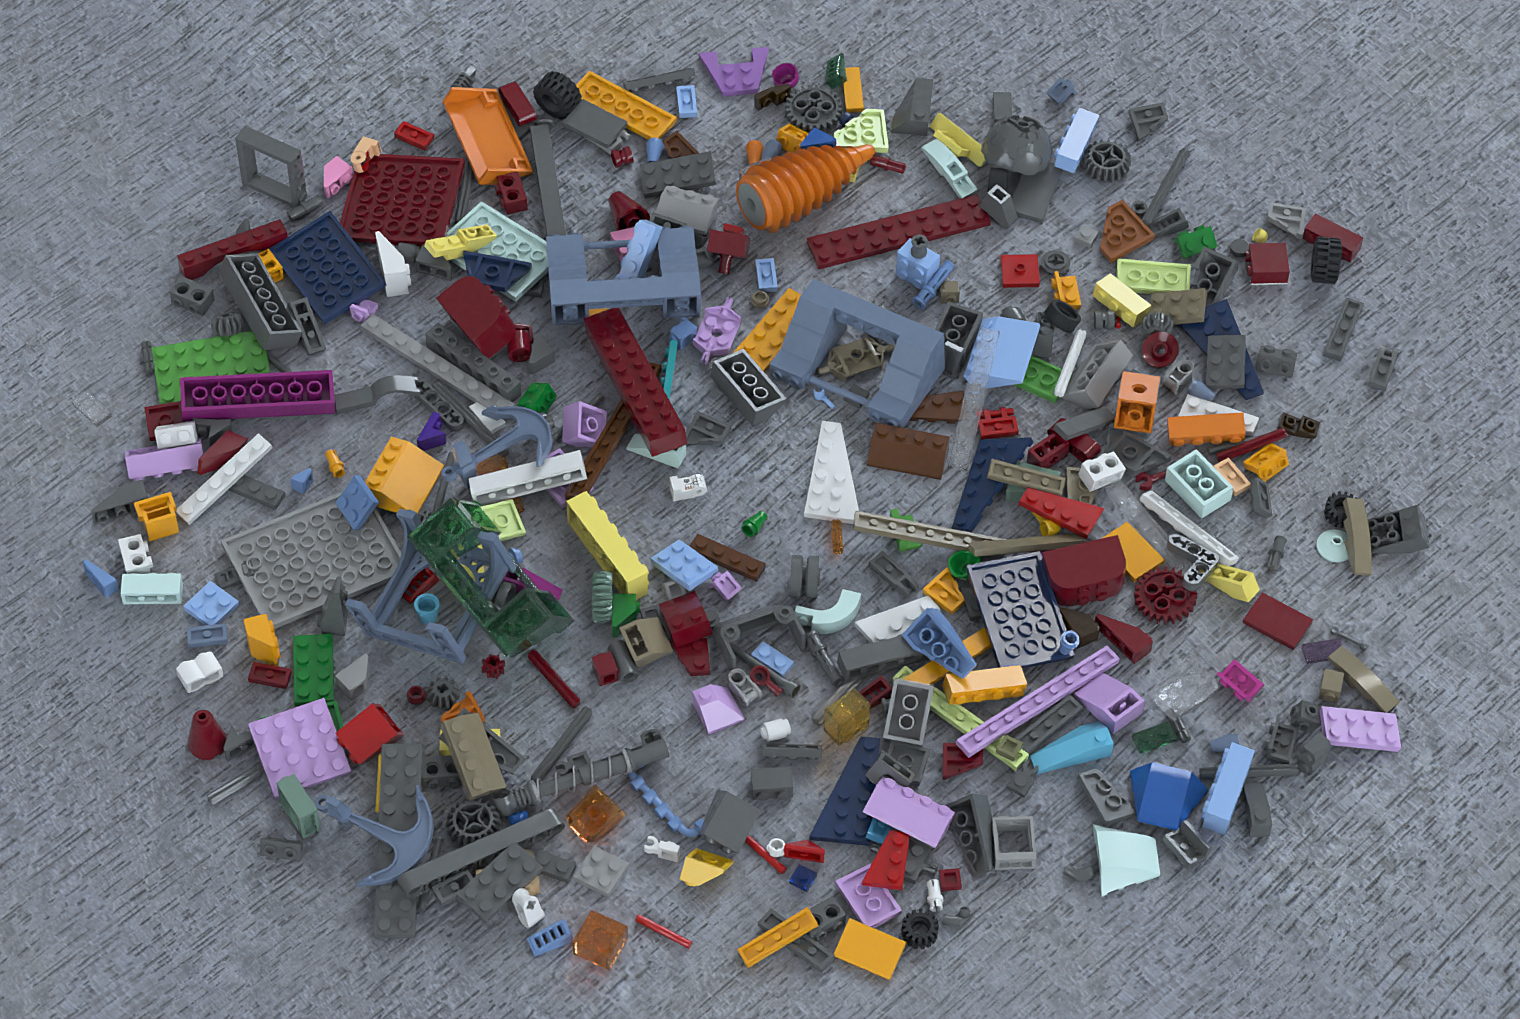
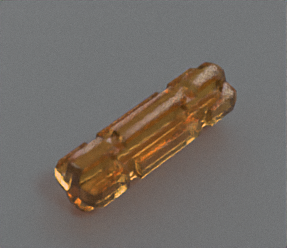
[831,519,843,554]

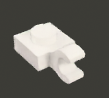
[644,836,680,862]

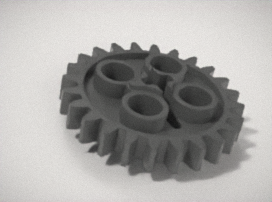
[785,84,843,133]

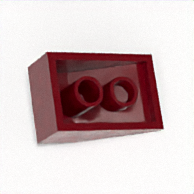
[659,590,713,648]

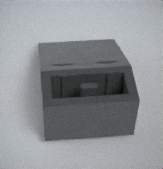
[1367,505,1430,554]

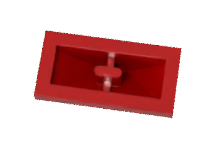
[784,839,825,863]

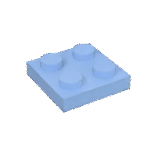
[183,581,239,626]

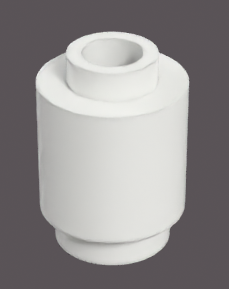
[760,718,791,742]

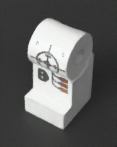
[669,474,707,501]

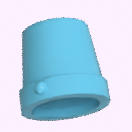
[414,593,440,625]

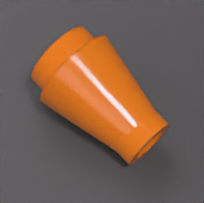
[745,140,763,167]

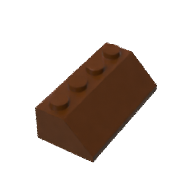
[867,422,950,480]

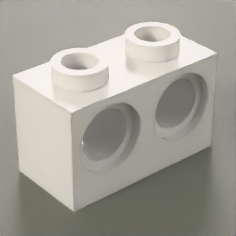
[1078,451,1126,492]
[118,534,153,574]

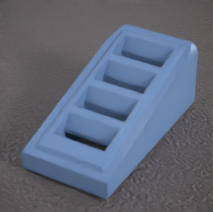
[83,559,119,598]
[527,919,573,957]

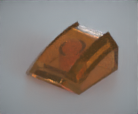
[567,785,626,843]

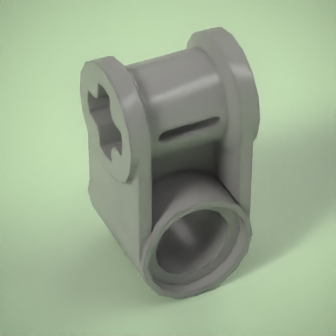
[1160,360,1194,395]
[728,669,762,708]

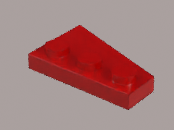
[862,830,910,890]

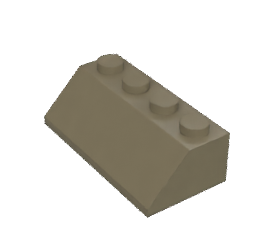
[440,713,506,801]

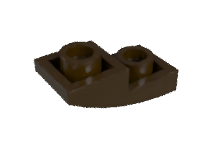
[754,84,791,111]
[1276,412,1320,439]

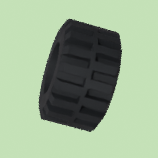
[533,71,582,119]
[1311,236,1342,284]

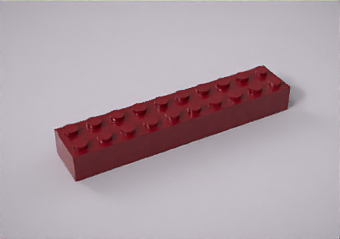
[583,307,687,457]

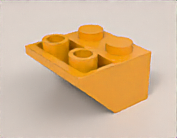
[243,614,281,666]

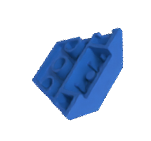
[1130,762,1208,831]

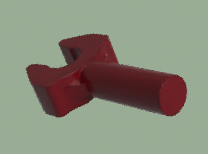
[1135,470,1167,491]

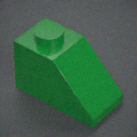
[612,594,640,637]

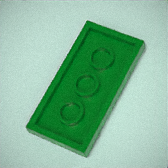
[293,633,334,707]

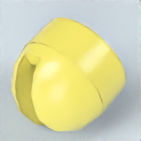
[1252,228,1268,243]

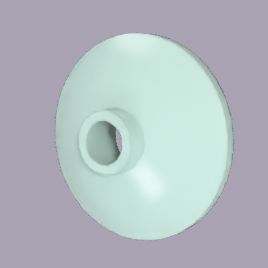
[1316,529,1349,563]

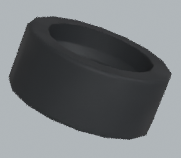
[1044,299,1081,332]

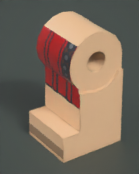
[350,136,382,173]

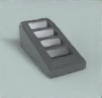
[1148,208,1189,239]
[214,560,255,589]

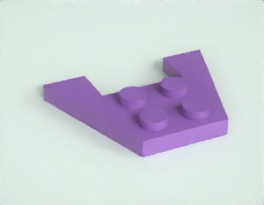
[699,47,769,96]

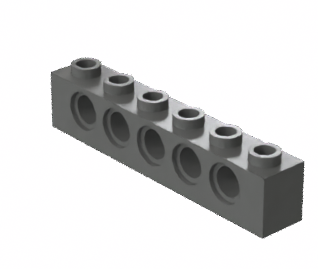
[425,322,521,402]

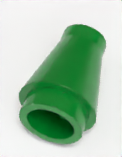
[741,511,768,537]

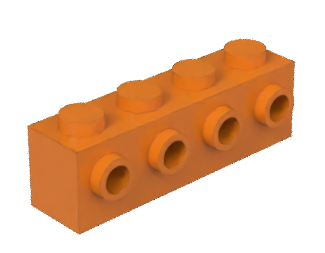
[1167,412,1246,447]

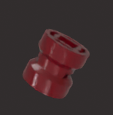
[611,146,634,168]

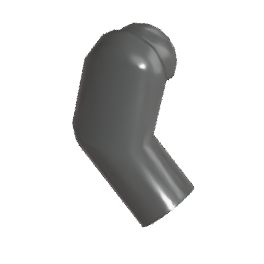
[942,906,971,927]

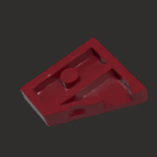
[670,638,710,676]

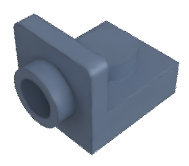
[1046,77,1077,105]

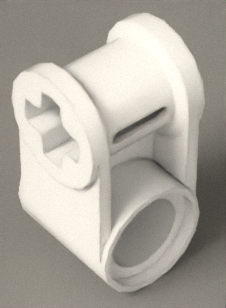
[512,888,545,929]

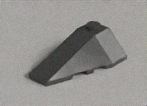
[891,78,934,136]
[1193,247,1238,306]
[317,576,348,636]
[439,708,526,774]
[945,793,992,877]

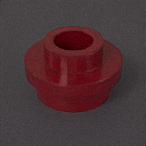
[407,685,427,705]

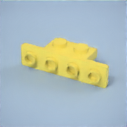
[930,113,986,167]

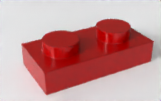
[394,121,434,151]

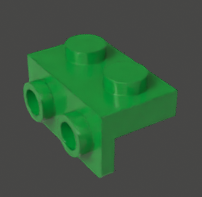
[1173,225,1218,259]
[517,383,557,413]

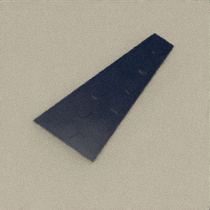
[951,437,1033,533]
[809,736,880,846]

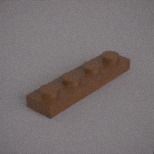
[689,533,766,582]

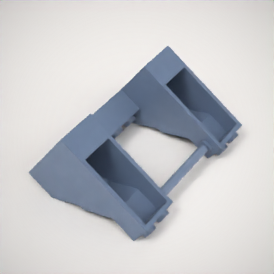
[546,226,701,326]
[770,279,945,428]

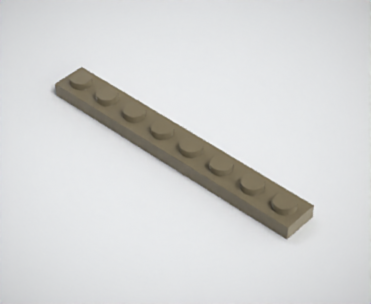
[853,511,1005,557]

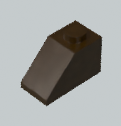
[1059,608,1100,649]

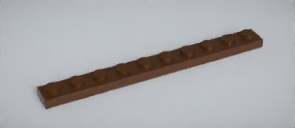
[564,363,662,500]

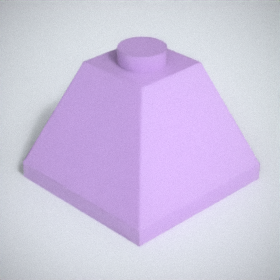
[692,684,745,735]

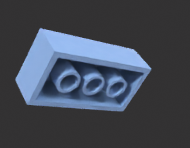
[1200,742,1255,835]

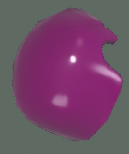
[772,63,799,89]

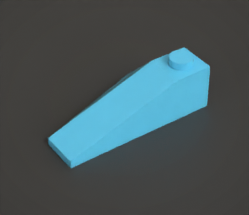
[1030,721,1114,774]

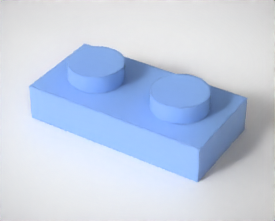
[676,85,697,118]
[755,258,778,292]
[751,642,794,677]

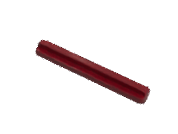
[1216,428,1287,462]
[528,649,580,708]

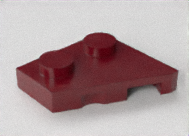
[943,743,983,780]

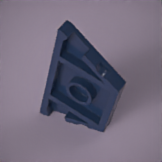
[463,251,532,292]

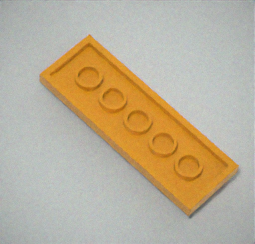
[576,71,677,140]
[733,288,802,373]

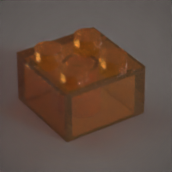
[572,910,628,970]

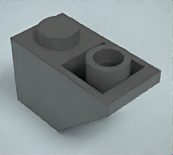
[979,184,1018,229]

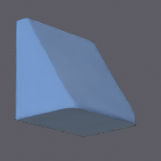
[290,468,313,494]

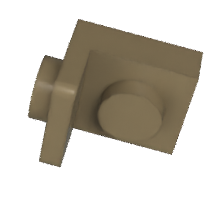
[939,281,960,303]

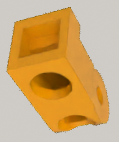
[258,249,284,283]

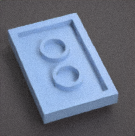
[650,539,718,591]

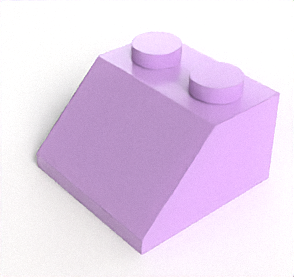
[562,401,607,447]

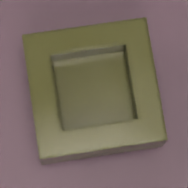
[996,734,1023,762]

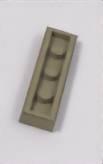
[987,459,1066,496]

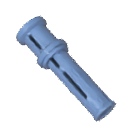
[912,260,955,310]

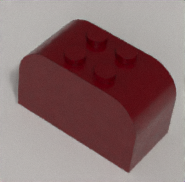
[436,276,516,359]
[1042,535,1126,607]

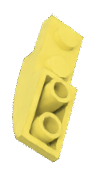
[424,224,497,260]

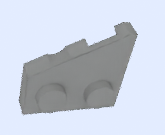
[1267,202,1306,239]

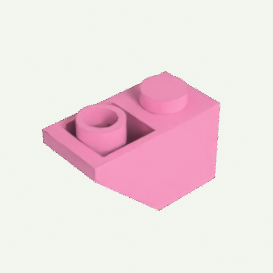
[324,156,353,199]

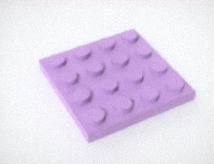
[248,698,351,799]

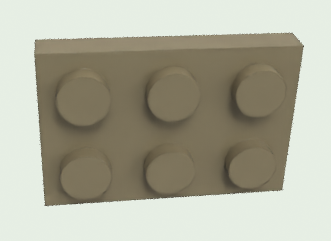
[1149,288,1207,325]

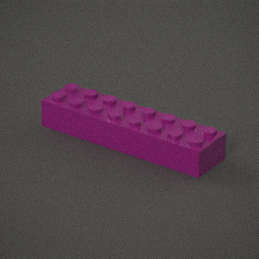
[180,370,335,422]

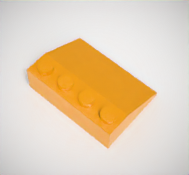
[365,436,444,514]

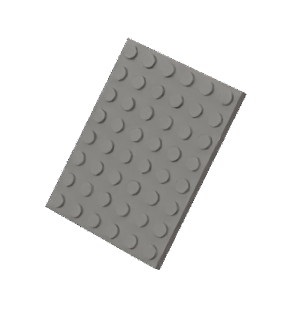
[221,492,402,629]

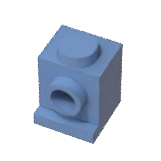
[668,316,697,350]

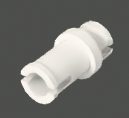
[927,879,943,912]

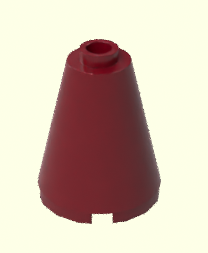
[608,191,650,231]
[187,710,227,760]

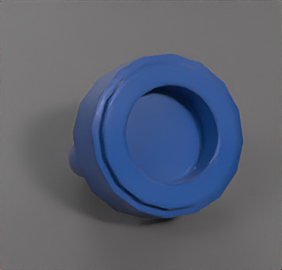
[508,810,529,825]

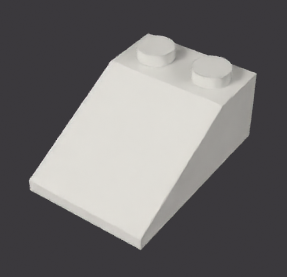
[375,231,411,297]

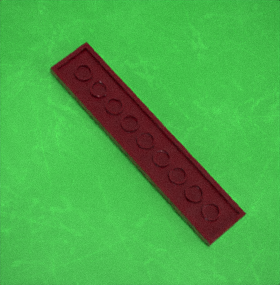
[807,194,991,270]

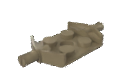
[817,337,895,383]

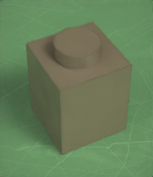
[1319,669,1344,703]

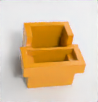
[134,492,179,541]

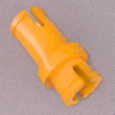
[325,449,345,478]

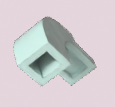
[795,589,861,634]

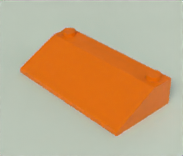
[442,87,534,185]

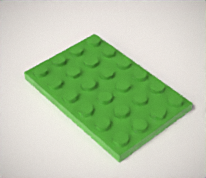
[151,331,270,404]

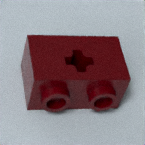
[1027,431,1069,469]

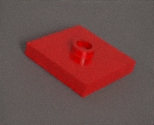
[1001,254,1040,288]

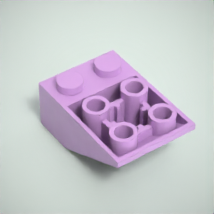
[1073,673,1145,734]

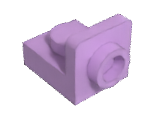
[350,299,378,322]
[708,571,742,601]

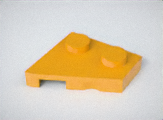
[922,567,965,615]

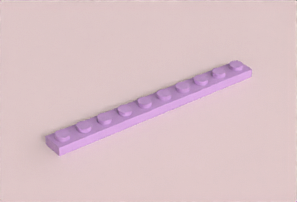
[956,646,1120,758]

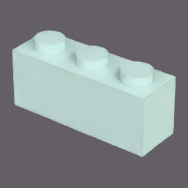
[121,573,183,604]

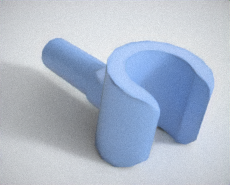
[813,387,835,409]

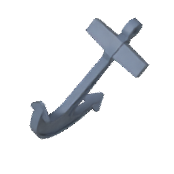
[441,405,553,489]
[315,785,433,887]

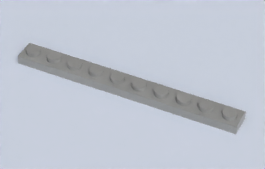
[360,314,515,420]

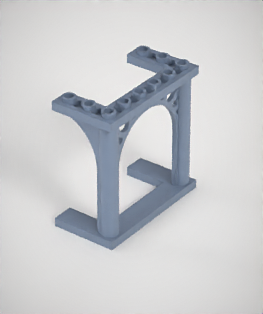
[345,509,516,664]

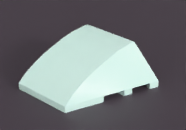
[1093,824,1160,897]

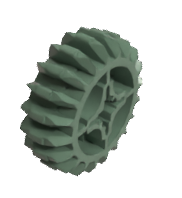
[592,571,613,623]

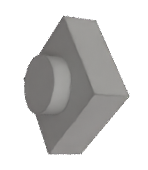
[1074,225,1099,248]

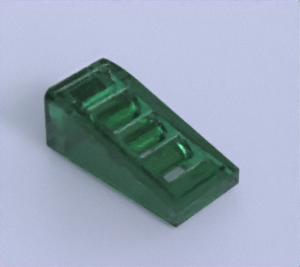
[825,52,847,89]

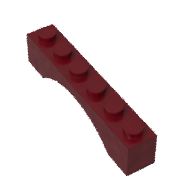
[177,219,288,280]

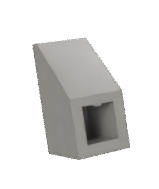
[335,653,370,701]

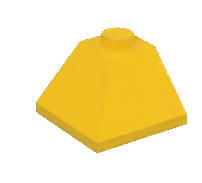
[679,848,734,887]

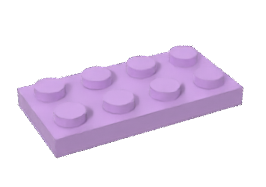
[1319,706,1401,752]

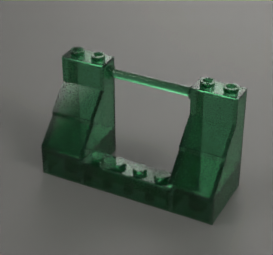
[407,498,575,658]

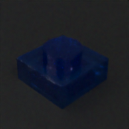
[789,864,817,892]

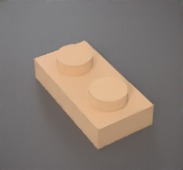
[1213,457,1251,496]

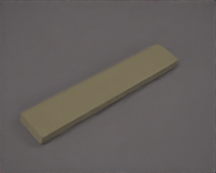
[968,533,1085,557]

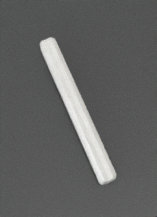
[1054,329,1086,397]

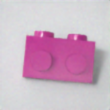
[1217,659,1264,703]

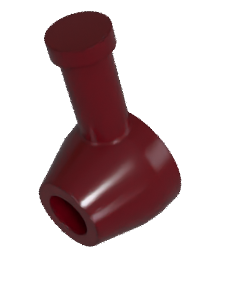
[750,665,783,697]

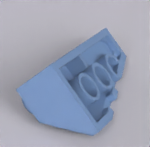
[902,608,977,679]

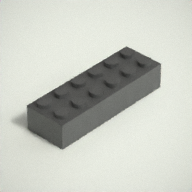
[219,253,302,350]

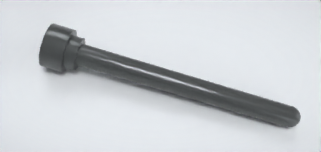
[730,643,801,698]

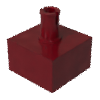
[707,229,751,275]

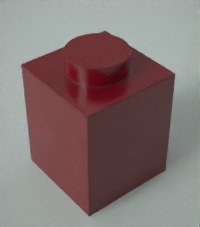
[592,652,619,686]

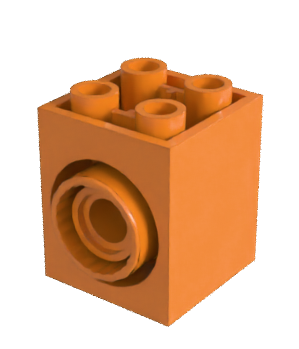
[1114,371,1160,433]

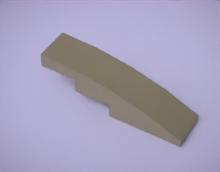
[1343,498,1372,576]
[1327,645,1399,713]

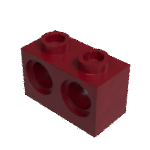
[494,172,528,215]

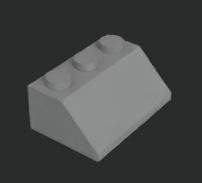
[656,185,719,235]

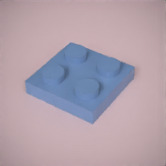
[335,475,379,530]

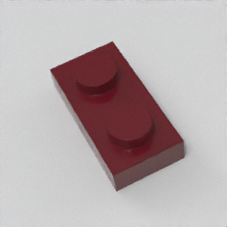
[248,662,292,689]

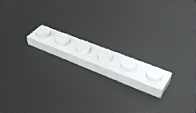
[175,433,272,525]
[1139,491,1239,566]

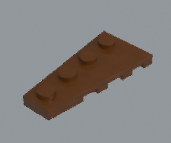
[909,390,971,425]

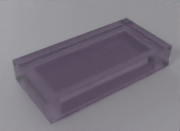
[1301,638,1342,664]

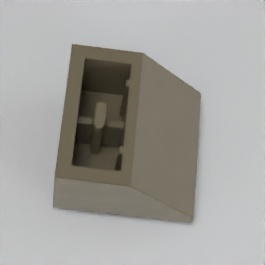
[620,617,673,668]

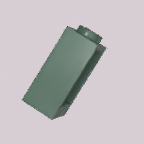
[276,774,321,839]

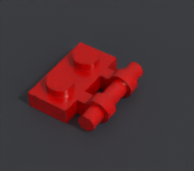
[975,407,1019,440]

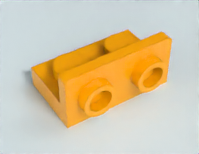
[776,123,809,153]
[1051,271,1081,310]
[1243,443,1289,482]

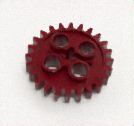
[1134,566,1197,625]

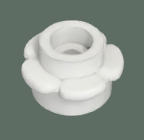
[766,838,785,857]

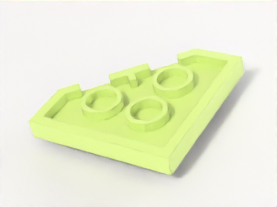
[833,109,889,153]

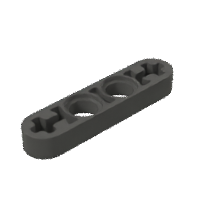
[415,378,464,432]

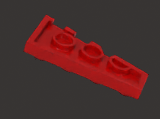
[1018,487,1104,539]

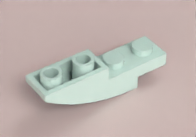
[921,139,977,199]

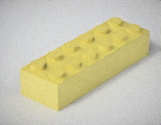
[566,491,649,600]

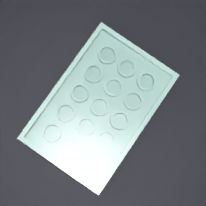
[446,201,548,302]

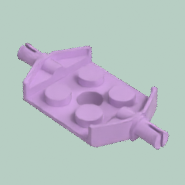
[693,297,741,365]

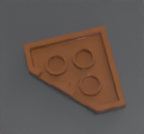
[1100,199,1155,263]

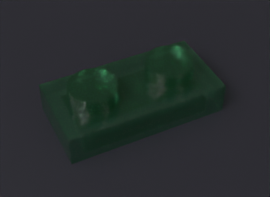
[1132,721,1177,754]

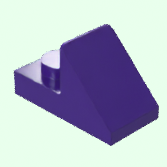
[417,411,446,451]

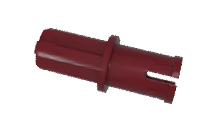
[870,154,906,174]

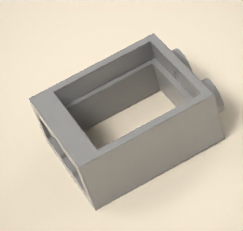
[992,815,1037,870]

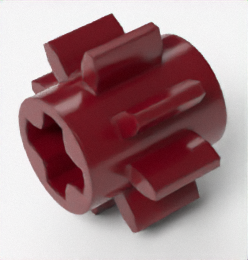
[481,654,505,679]

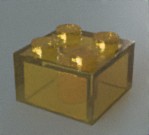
[824,688,870,746]

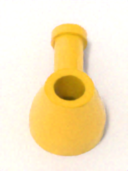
[1032,512,1061,536]

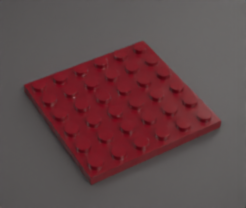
[340,154,465,246]

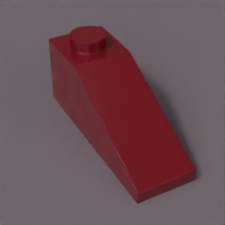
[197,430,248,475]
[1095,614,1153,664]

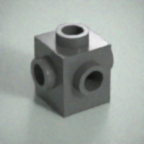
[1290,700,1321,733]

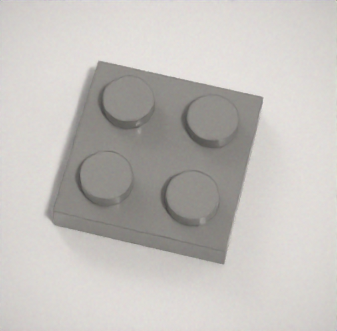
[573,846,629,898]

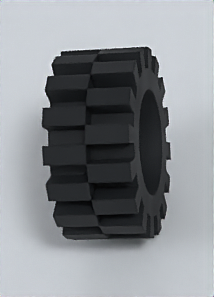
[1324,491,1357,528]
[901,909,939,949]

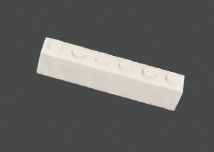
[469,450,587,505]

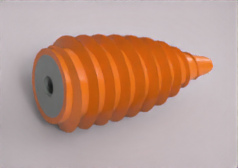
[736,144,875,233]

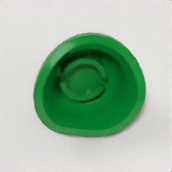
[948,550,981,581]

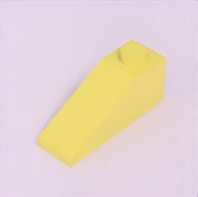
[1199,563,1260,602]

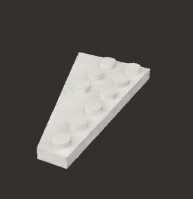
[804,421,859,524]

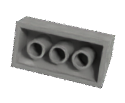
[1061,339,1133,409]

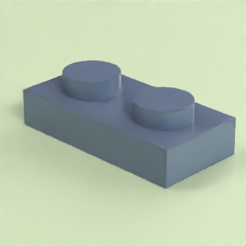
[187,623,228,648]

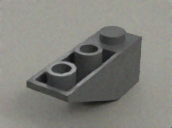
[1032,311,1055,357]
[91,480,148,524]

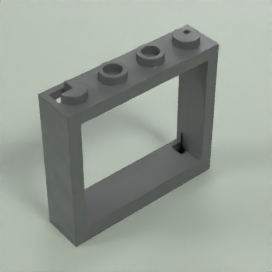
[235,126,307,208]

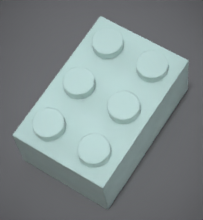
[1165,449,1233,519]

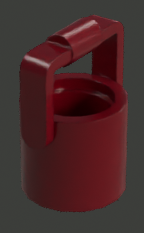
[507,323,534,362]

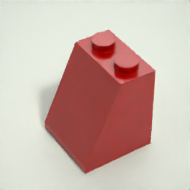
[335,703,405,765]

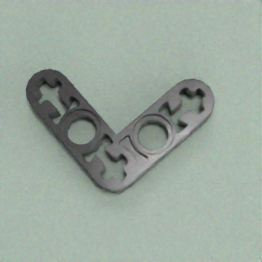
[1167,534,1219,591]

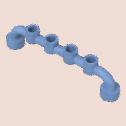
[628,766,704,837]

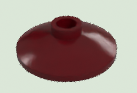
[1142,331,1179,368]

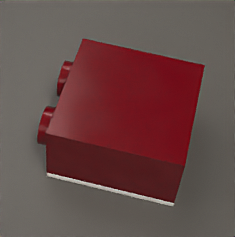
[1245,243,1290,285]

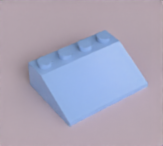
[964,316,1041,390]

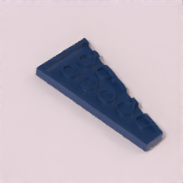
[1178,299,1264,400]

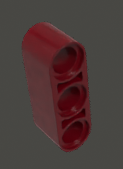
[498,81,537,127]
[1047,418,1101,462]

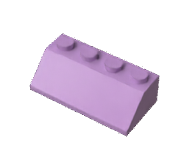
[125,438,203,481]
[863,777,955,848]

